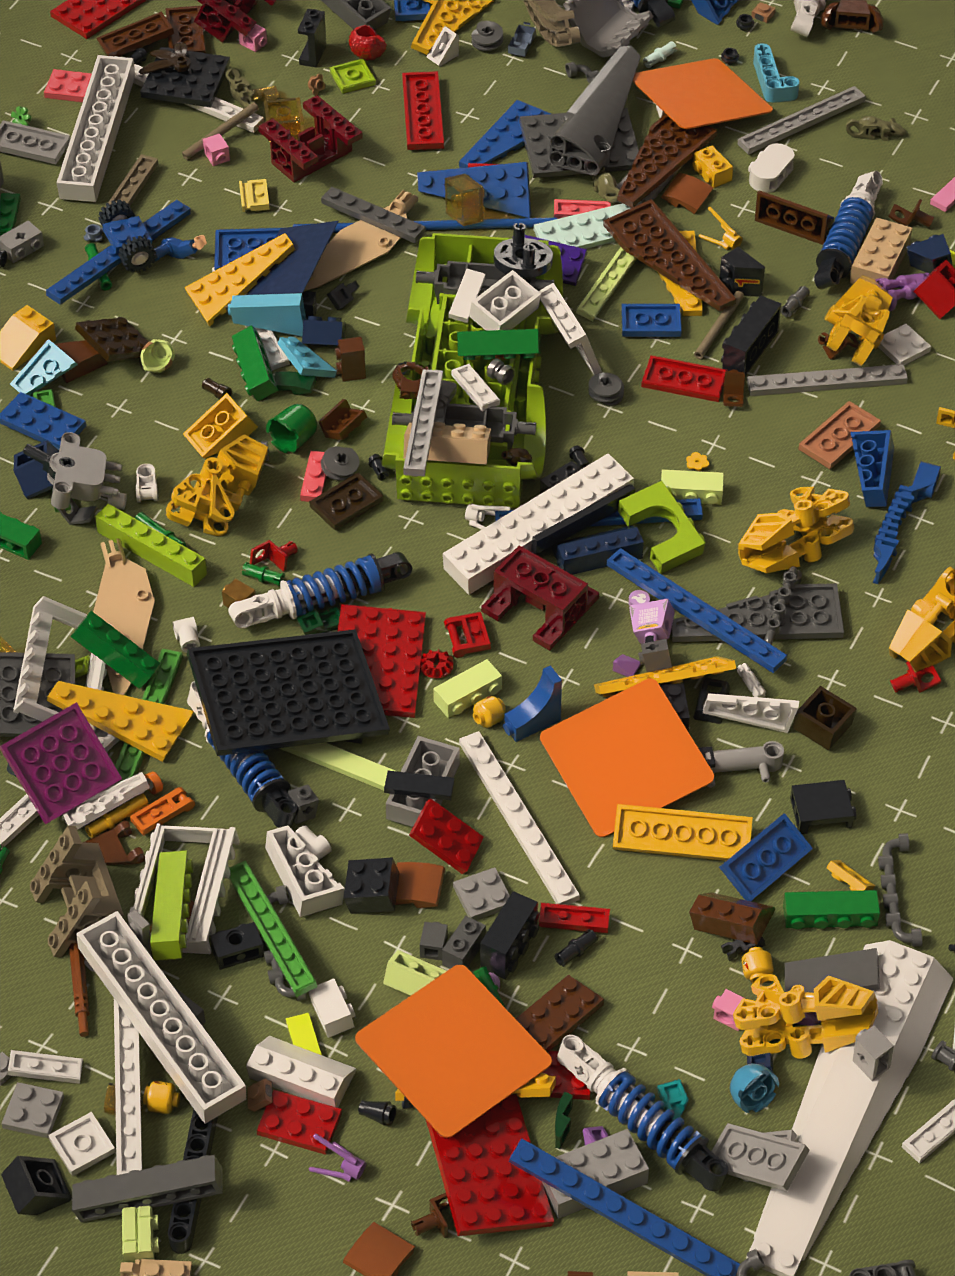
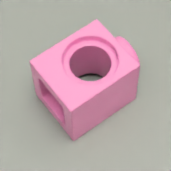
[239,24,267,52]
[203,134,230,166]
[712,989,745,1031]

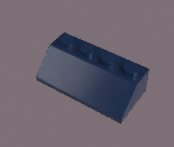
[551,526,644,575]

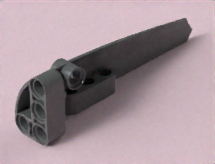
[549,46,641,175]

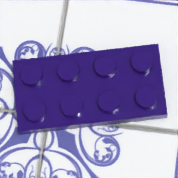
[512,235,587,286]

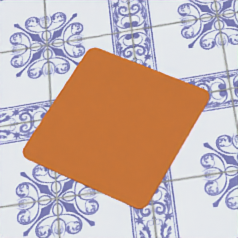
[633,58,773,129]
[540,678,714,837]
[355,965,552,1138]

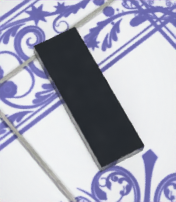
[384,770,455,801]

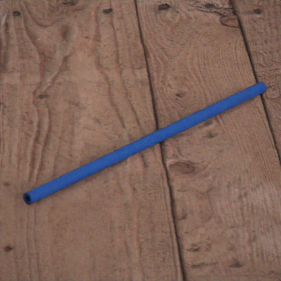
[293,217,557,233]

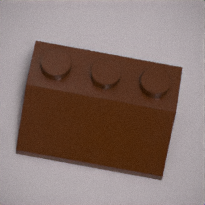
[689,892,775,945]

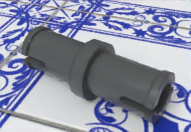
[781,286,810,317]

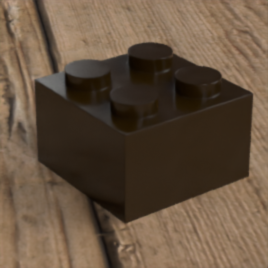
[792,686,857,751]

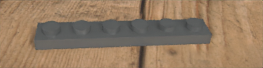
[321,187,426,243]

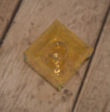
[264,97,304,142]
[445,174,485,226]

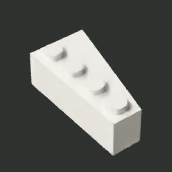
[265,826,345,917]

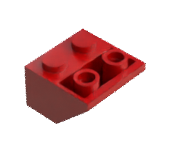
[913,260,955,319]

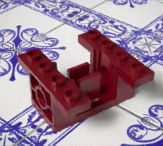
[194,0,277,43]
[258,95,363,183]
[481,546,599,651]

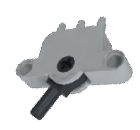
[23,432,122,509]

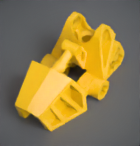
[825,275,893,366]
[166,434,268,536]
[738,487,854,573]
[889,566,955,672]
[733,974,878,1059]

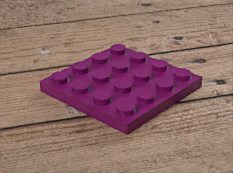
[0,702,122,825]

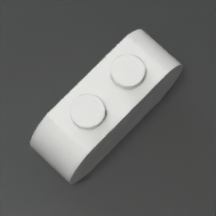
[748,144,794,193]

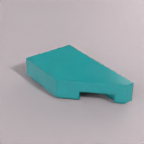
[657,1079,688,1123]

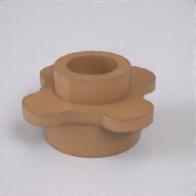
[308,74,326,95]

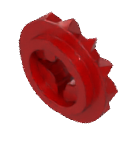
[420,649,454,678]

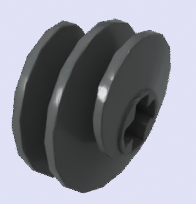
[471,21,503,51]
[588,373,624,406]
[320,446,359,481]

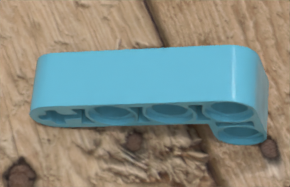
[753,43,799,103]

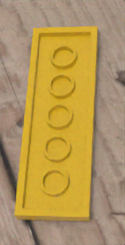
[613,804,753,861]

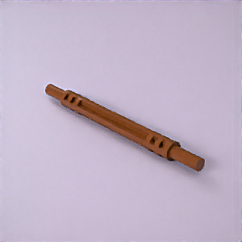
[69,943,90,1037]

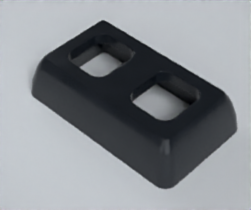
[693,678,730,724]

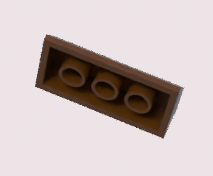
[755,190,834,245]

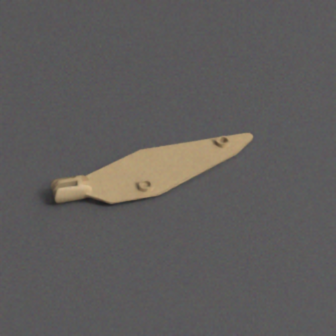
[304,190,418,291]
[93,538,155,695]

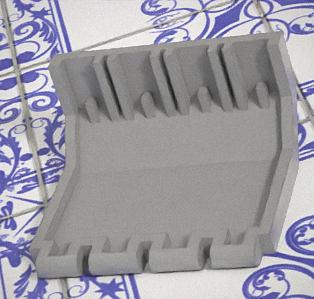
[563,0,653,58]

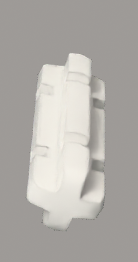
[737,663,766,698]

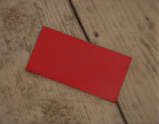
[641,355,728,402]

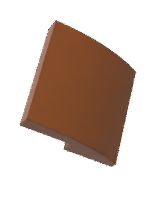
[661,173,713,214]
[396,862,445,908]
[343,1222,415,1276]

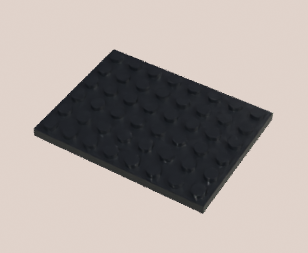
[187,629,390,756]

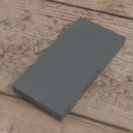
[785,948,880,993]

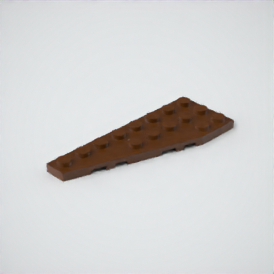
[617,114,717,208]
[603,199,736,311]

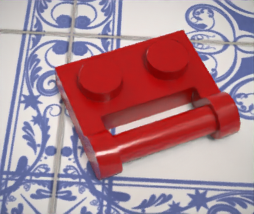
[444,612,491,658]

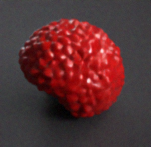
[349,25,387,60]

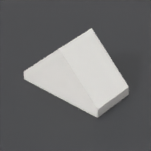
[427,26,459,66]

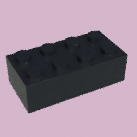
[721,295,782,377]

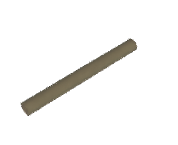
[182,102,259,160]
[694,291,744,359]

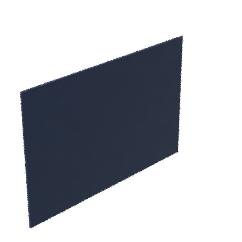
[246,221,339,295]

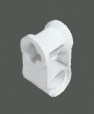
[136,463,158,503]

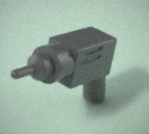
[437,380,457,410]

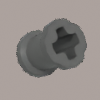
[931,1040,955,1071]

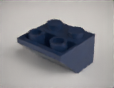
[907,234,953,274]
[302,316,346,345]
[13,440,59,499]

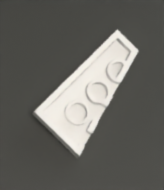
[703,693,799,733]
[62,772,150,830]

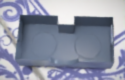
[508,22,536,57]

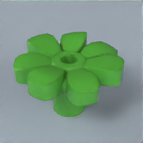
[11,106,31,126]

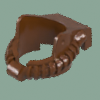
[392,362,429,400]

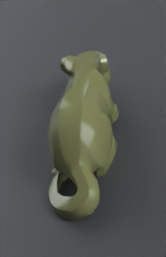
[226,68,254,109]
[846,116,906,141]
[591,167,620,203]

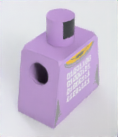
[630,599,675,644]

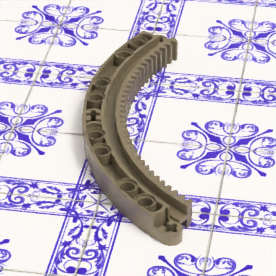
[523,0,581,47]

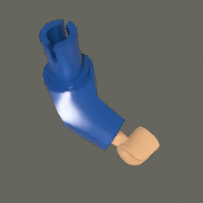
[154,235,207,261]

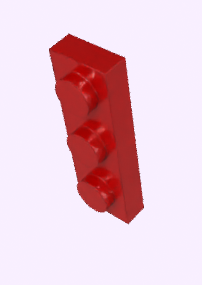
[539,903,610,933]

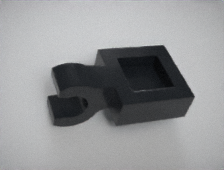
[326,280,360,310]

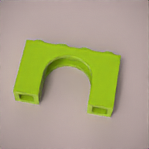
[618,481,706,574]

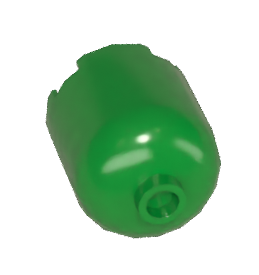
[266,404,317,453]

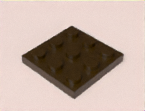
[75,317,149,362]

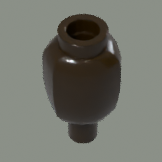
[501,448,532,467]

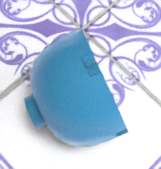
[730,1063,779,1113]

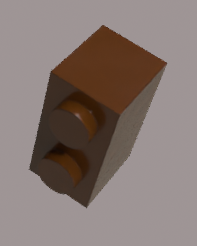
[335,337,366,382]

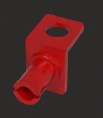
[250,540,298,571]
[890,661,941,693]

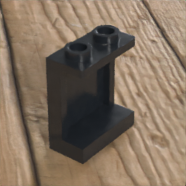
[298,9,327,68]
[790,780,857,834]

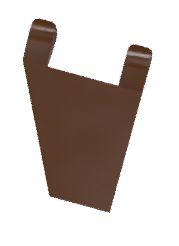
[85,821,145,865]

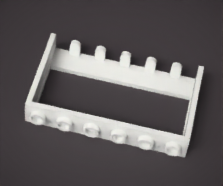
[13,596,112,732]
[130,823,240,954]

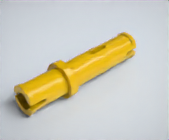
[85,793,149,838]

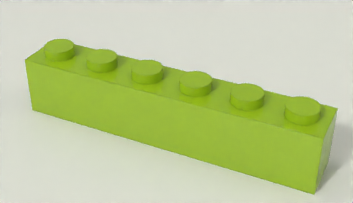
[95,504,207,587]
[150,850,193,960]

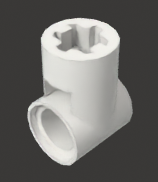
[172,617,200,653]
[295,826,332,861]

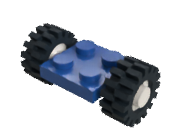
[98,200,157,273]

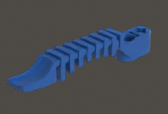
[873,461,941,584]

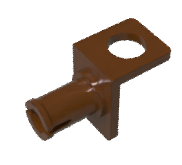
[888,199,934,228]
[818,332,860,360]
[723,369,745,407]
[411,1193,449,1238]

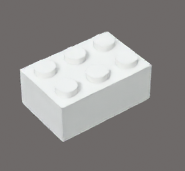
[469,270,541,331]

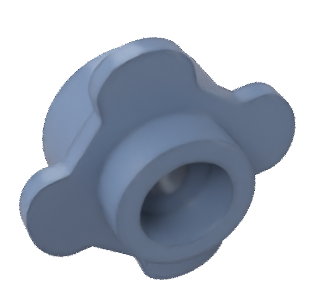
[84,224,104,242]

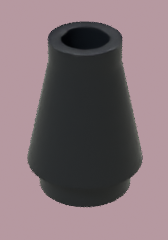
[358,1100,396,1125]

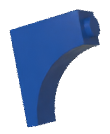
[503,665,562,742]

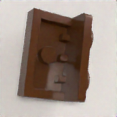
[319,399,367,440]

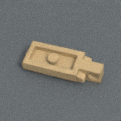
[120,1259,192,1276]

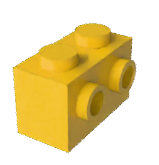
[692,145,733,188]

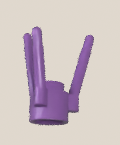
[309,1134,366,1182]

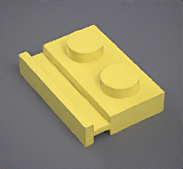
[239,179,270,212]

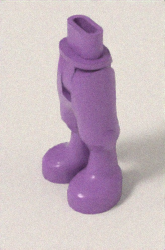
[875,273,929,311]

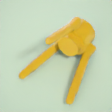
[699,207,743,250]

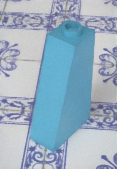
[228,293,306,336]

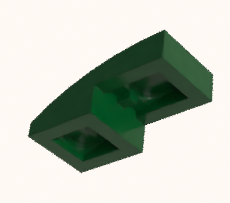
[274,371,317,395]
[297,606,340,635]
[555,1091,573,1150]

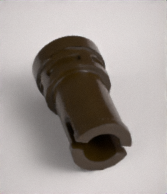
[202,378,232,400]

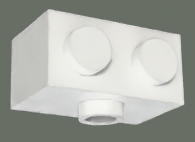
[309,979,355,1038]

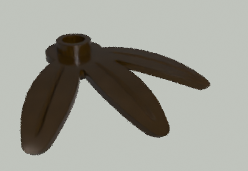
[139,42,191,74]

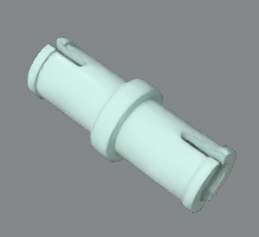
[643,41,677,68]

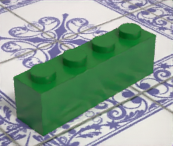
[232,325,278,401]
[457,329,541,360]
[0,512,42,560]
[70,611,160,689]
[783,890,880,929]

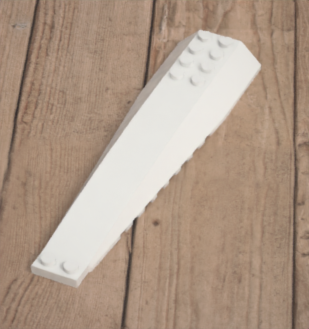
[746,940,953,1276]

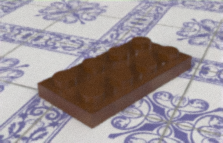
[165,5,206,53]
[97,11,175,57]
[516,975,604,1053]

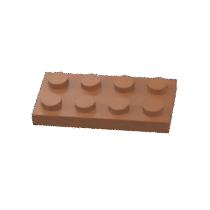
[798,401,881,469]

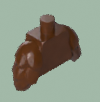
[821,0,884,33]

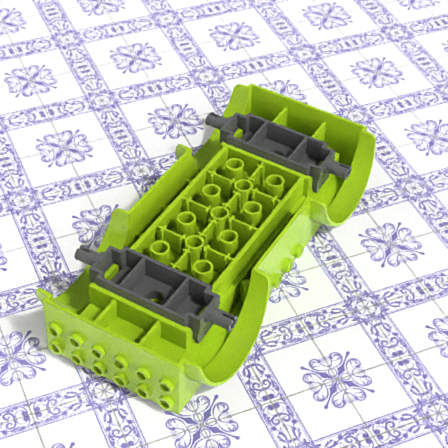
[382,233,563,508]

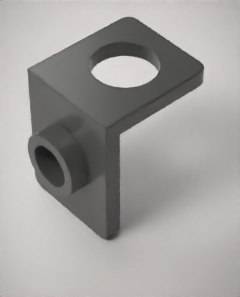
[58,498,98,525]

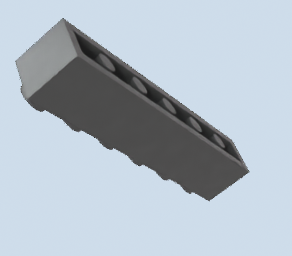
[72,1155,223,1222]

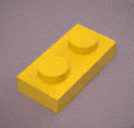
[827,860,875,891]

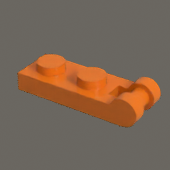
[130,787,195,836]

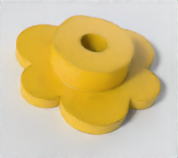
[686,452,709,471]

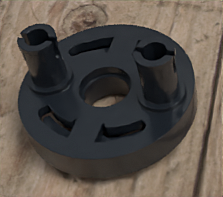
[493,223,553,278]

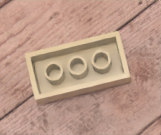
[850,217,912,284]
[403,421,491,464]

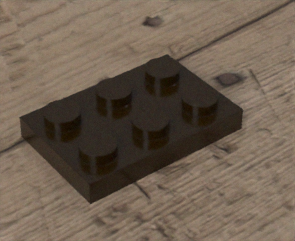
[309,473,384,530]

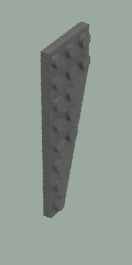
[671,583,844,642]

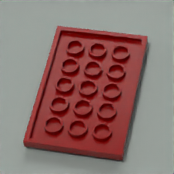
[338,604,426,718]
[426,1094,554,1236]

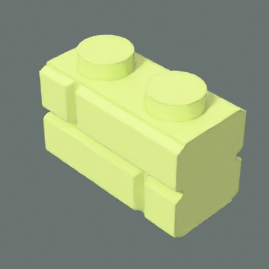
[122,1206,159,1263]

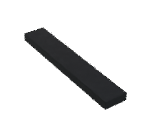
[531,484,636,555]

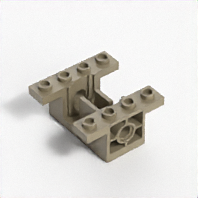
[30,826,124,957]

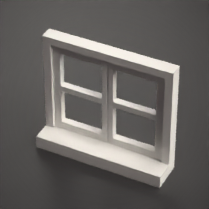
[539,283,602,375]

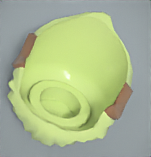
[140,339,175,373]

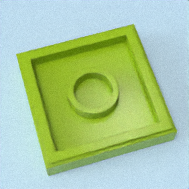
[330,59,376,94]

